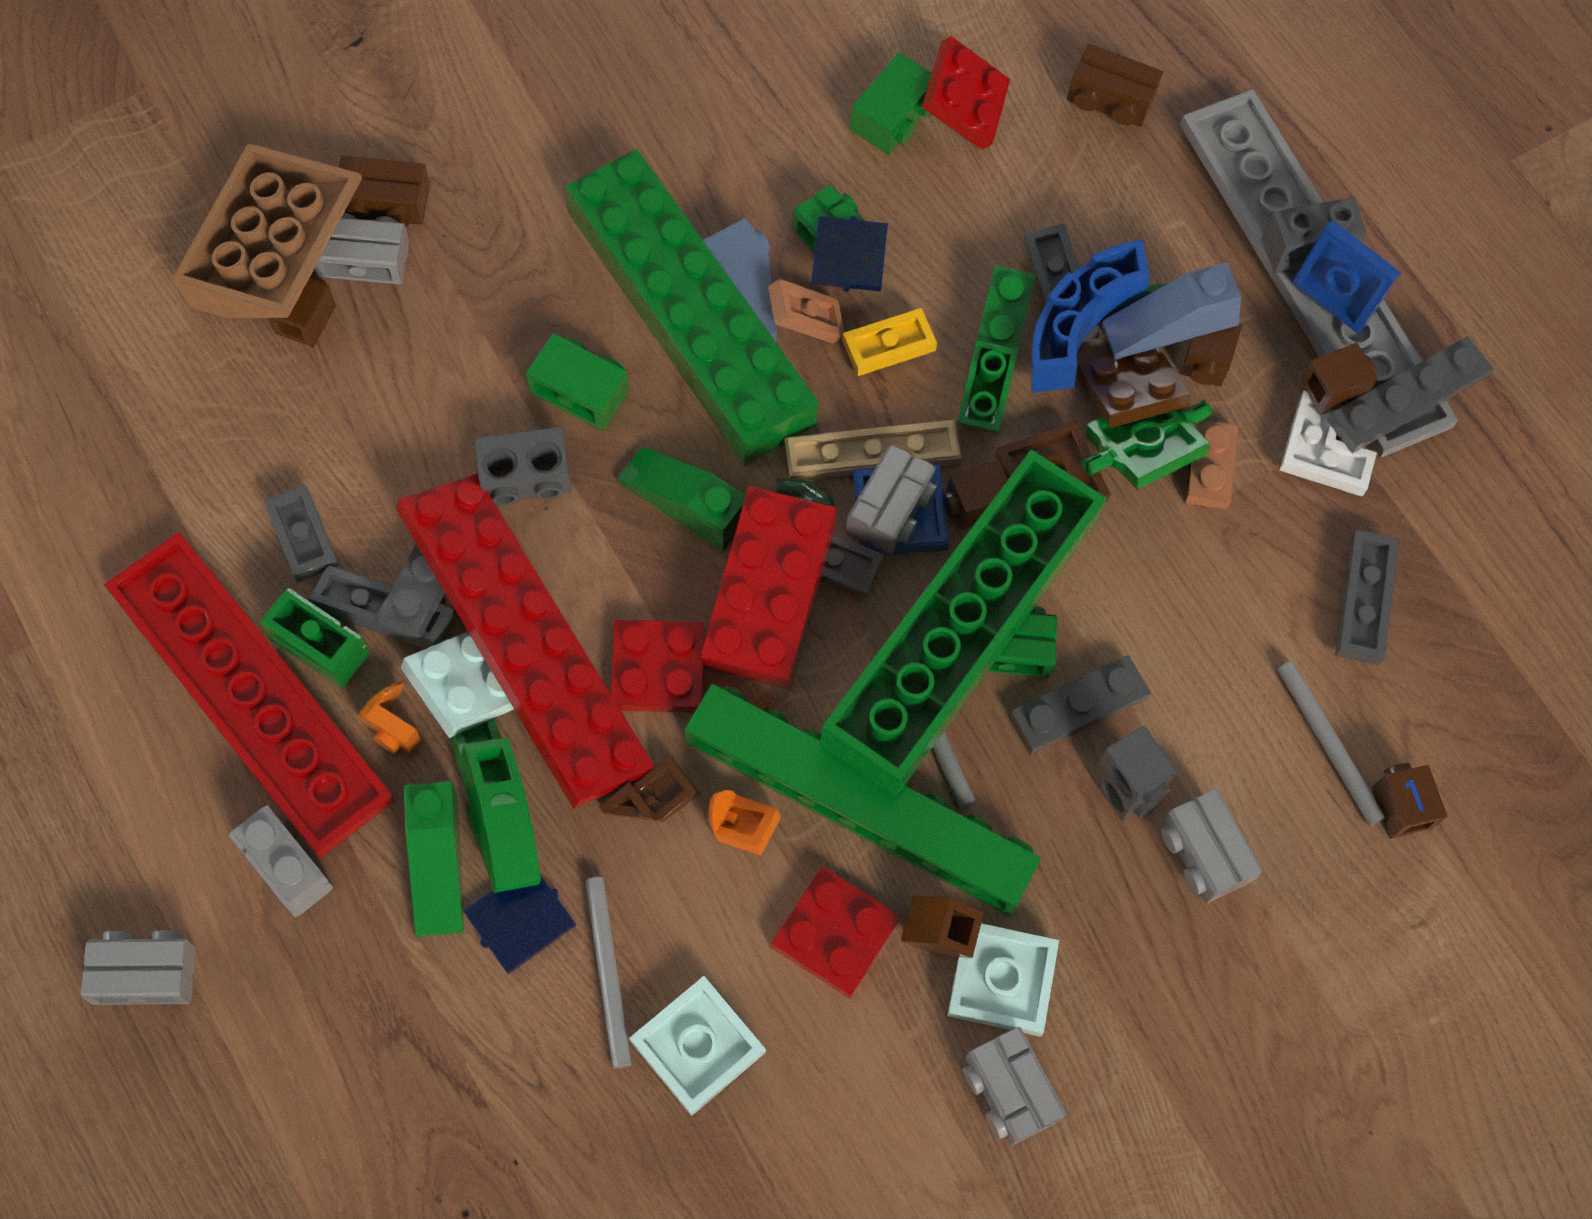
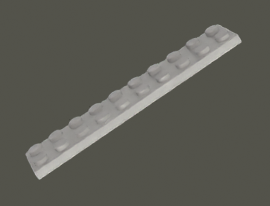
[1180,89,1459,458]

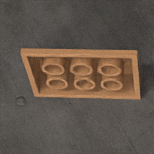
[172,143,362,319]

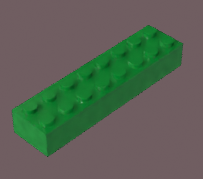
[565,149,819,466]
[820,450,1107,797]

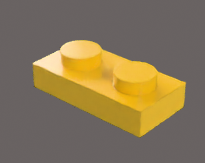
[842,308,937,377]

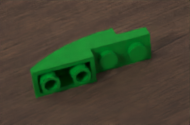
[957,265,1036,433]
[448,718,541,893]

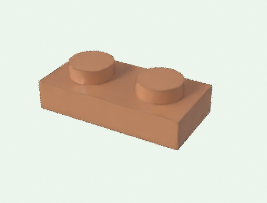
[768,279,844,344]
[1185,420,1239,510]

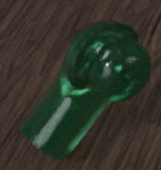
[777,478,835,507]

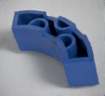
[1030,239,1150,393]

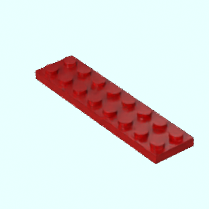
[396,474,655,809]
[103,532,396,859]

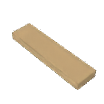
[784,419,961,482]

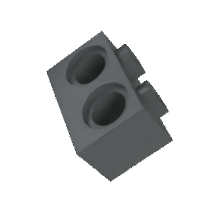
[1262,197,1367,273]
[474,427,572,506]
[1091,725,1177,821]

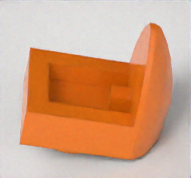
[356,680,422,757]
[708,789,781,856]

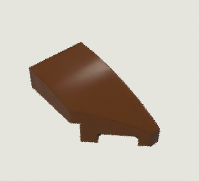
[599,756,700,822]

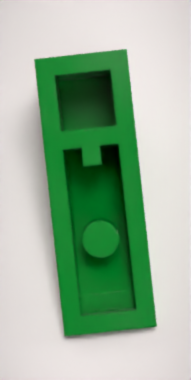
[617,447,746,551]
[404,781,464,937]

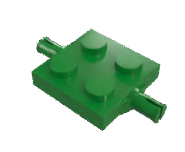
[1081,400,1212,490]

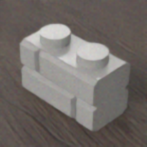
[315,213,409,285]
[846,445,938,554]
[1161,789,1263,903]
[228,805,333,918]
[80,930,196,1005]
[962,1027,1067,1147]

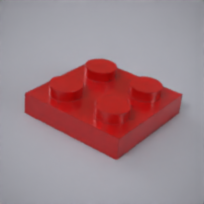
[922,36,1011,150]
[611,620,705,713]
[770,866,901,999]

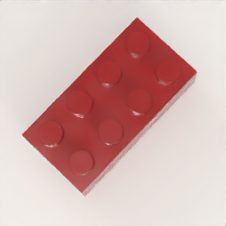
[700,486,837,690]

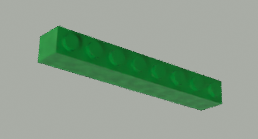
[685,684,1041,917]

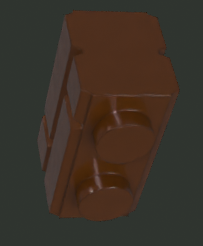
[1067,43,1164,127]
[339,155,430,227]

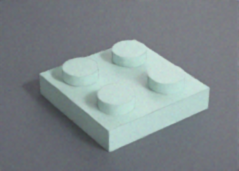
[401,632,514,738]
[947,923,1059,1037]
[629,976,766,1116]

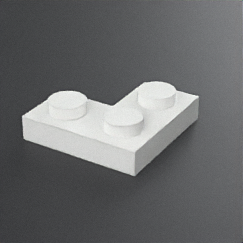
[1279,390,1377,497]

